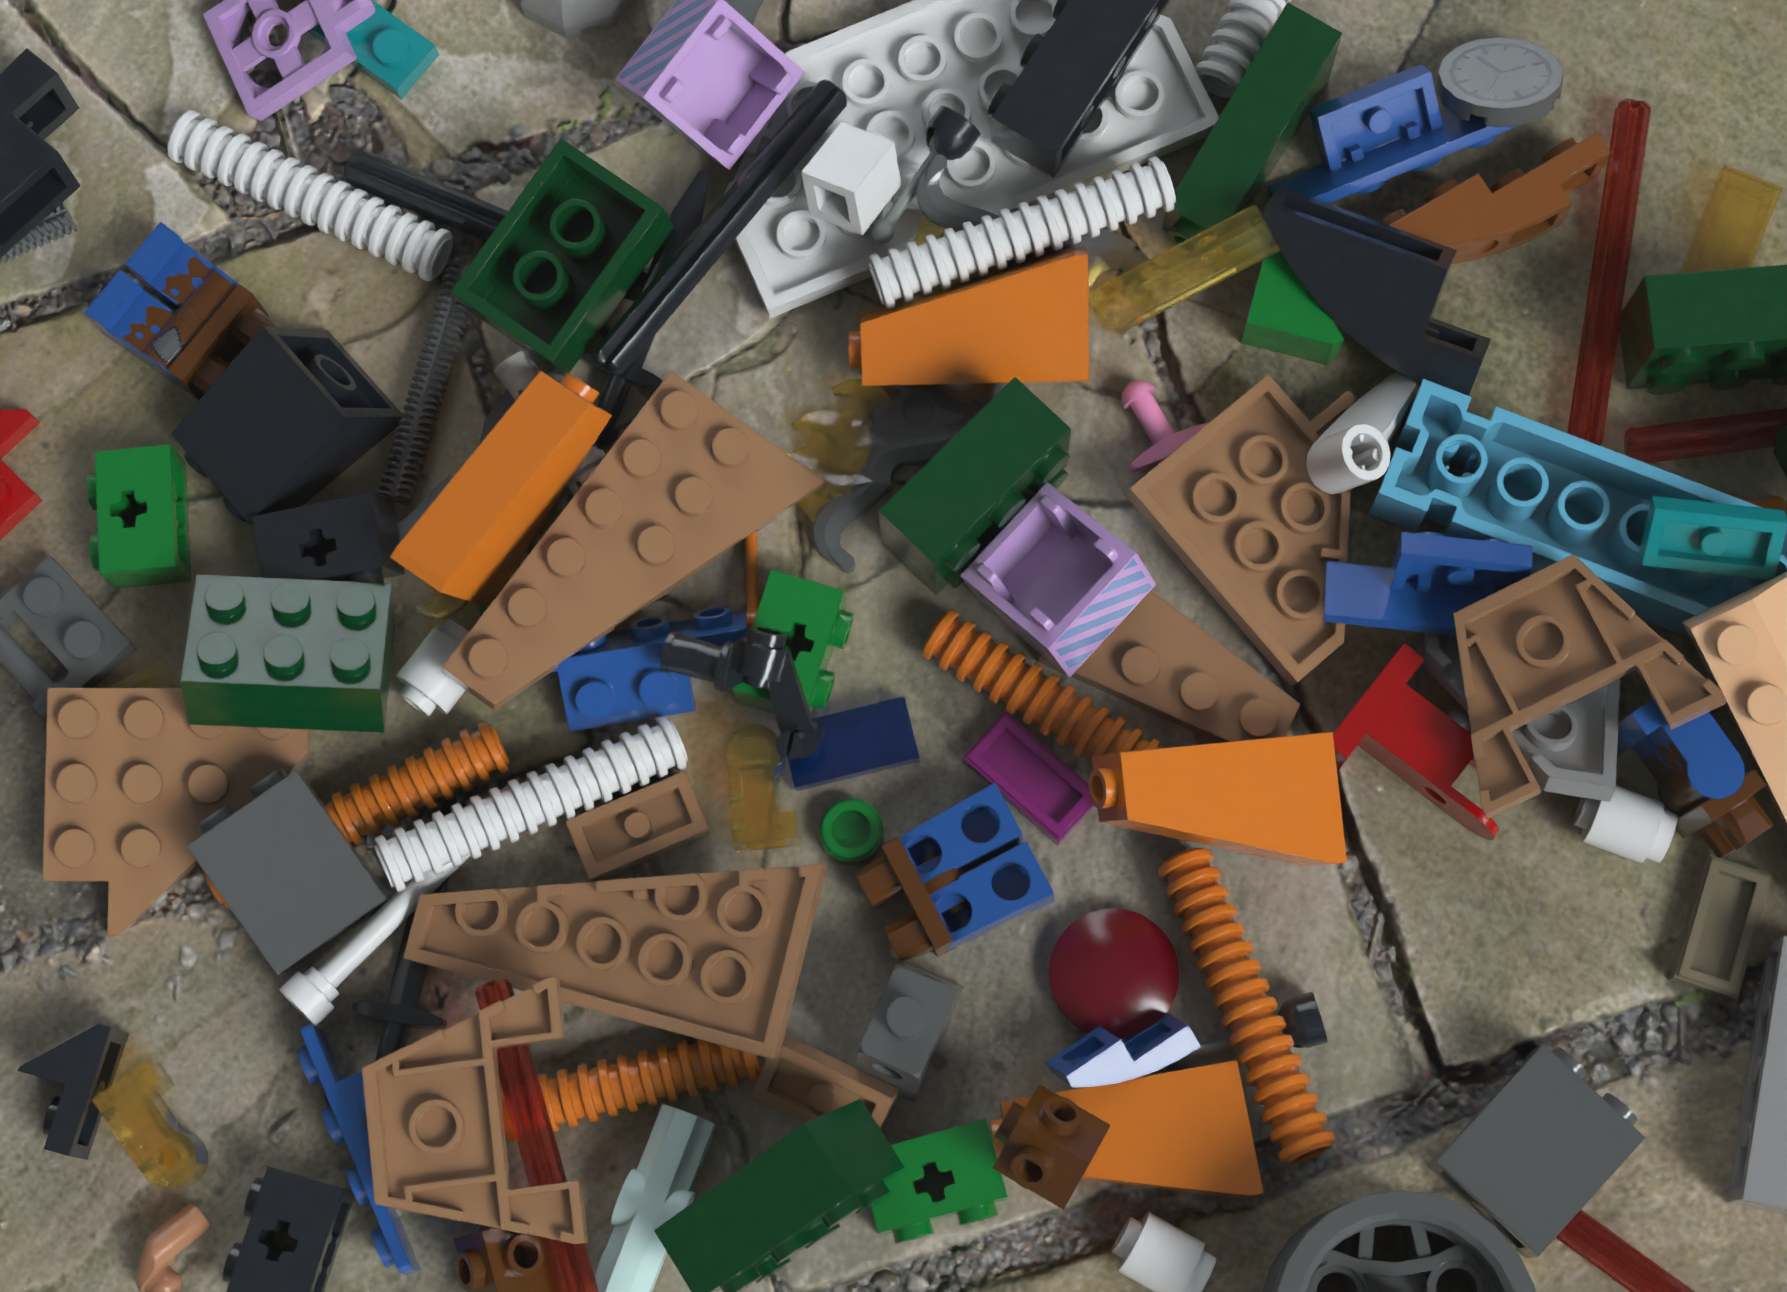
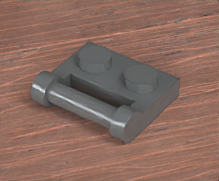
[0,555,137,722]

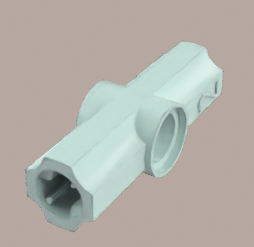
[589,1104,717,1292]

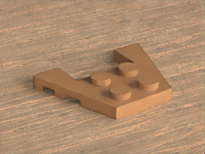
[1453,554,1726,819]
[362,977,588,1244]

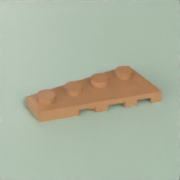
[1039,591,1300,743]

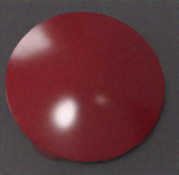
[1049,908,1179,1039]

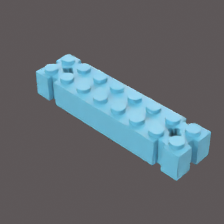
[1369,379,1787,637]

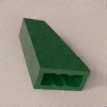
[1162,3,1342,259]

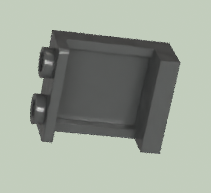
[187,768,392,975]
[1427,1044,1646,1258]

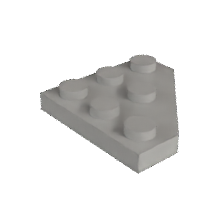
[1422,632,1620,802]

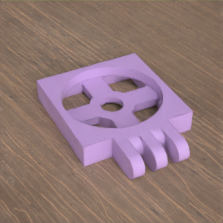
[203,0,375,121]

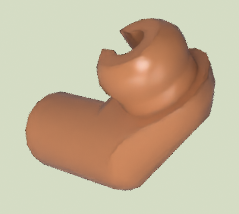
[134,1203,210,1292]

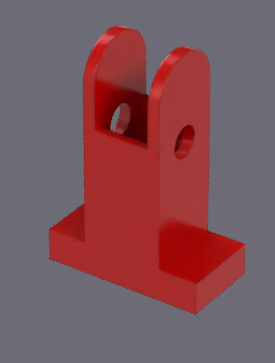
[1333,643,1499,840]

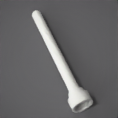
[278,785,508,1026]

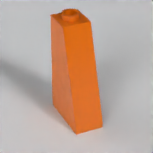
[849,247,1089,386]
[390,371,612,607]
[1089,732,1347,866]
[990,1060,1264,1199]

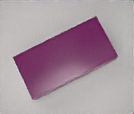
[963,711,1094,846]

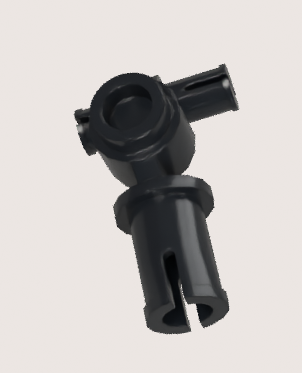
[660,626,826,760]

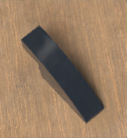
[0,48,80,258]
[1263,186,1491,396]

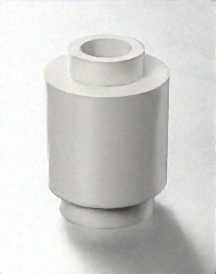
[396,619,469,717]
[1573,785,1678,863]
[1111,1212,1216,1292]

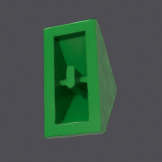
[1241,238,1344,365]

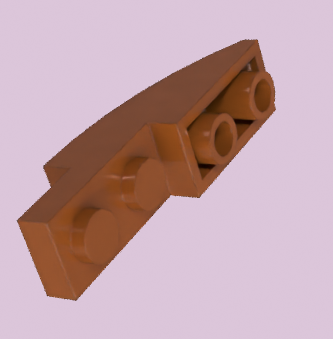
[1380,132,1610,264]

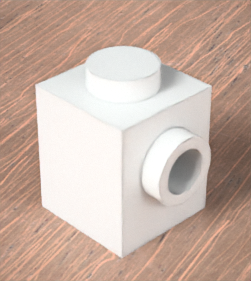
[801,122,902,235]

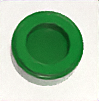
[819,798,884,865]

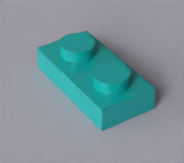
[308,0,439,100]
[1639,496,1787,580]

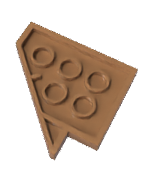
[1125,374,1355,687]
[42,688,310,936]

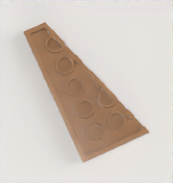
[442,371,825,710]
[403,863,828,1059]

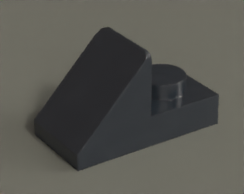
[17,1024,129,1160]

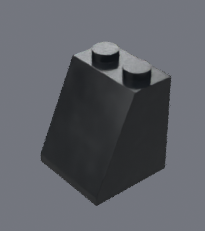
[171,326,404,524]

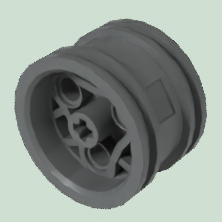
[1261,1190,1536,1292]

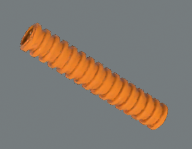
[922,609,1161,767]
[202,720,511,908]
[1157,848,1336,1165]
[500,1039,761,1143]

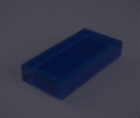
[787,696,920,791]

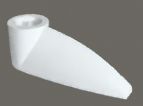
[1306,371,1419,494]

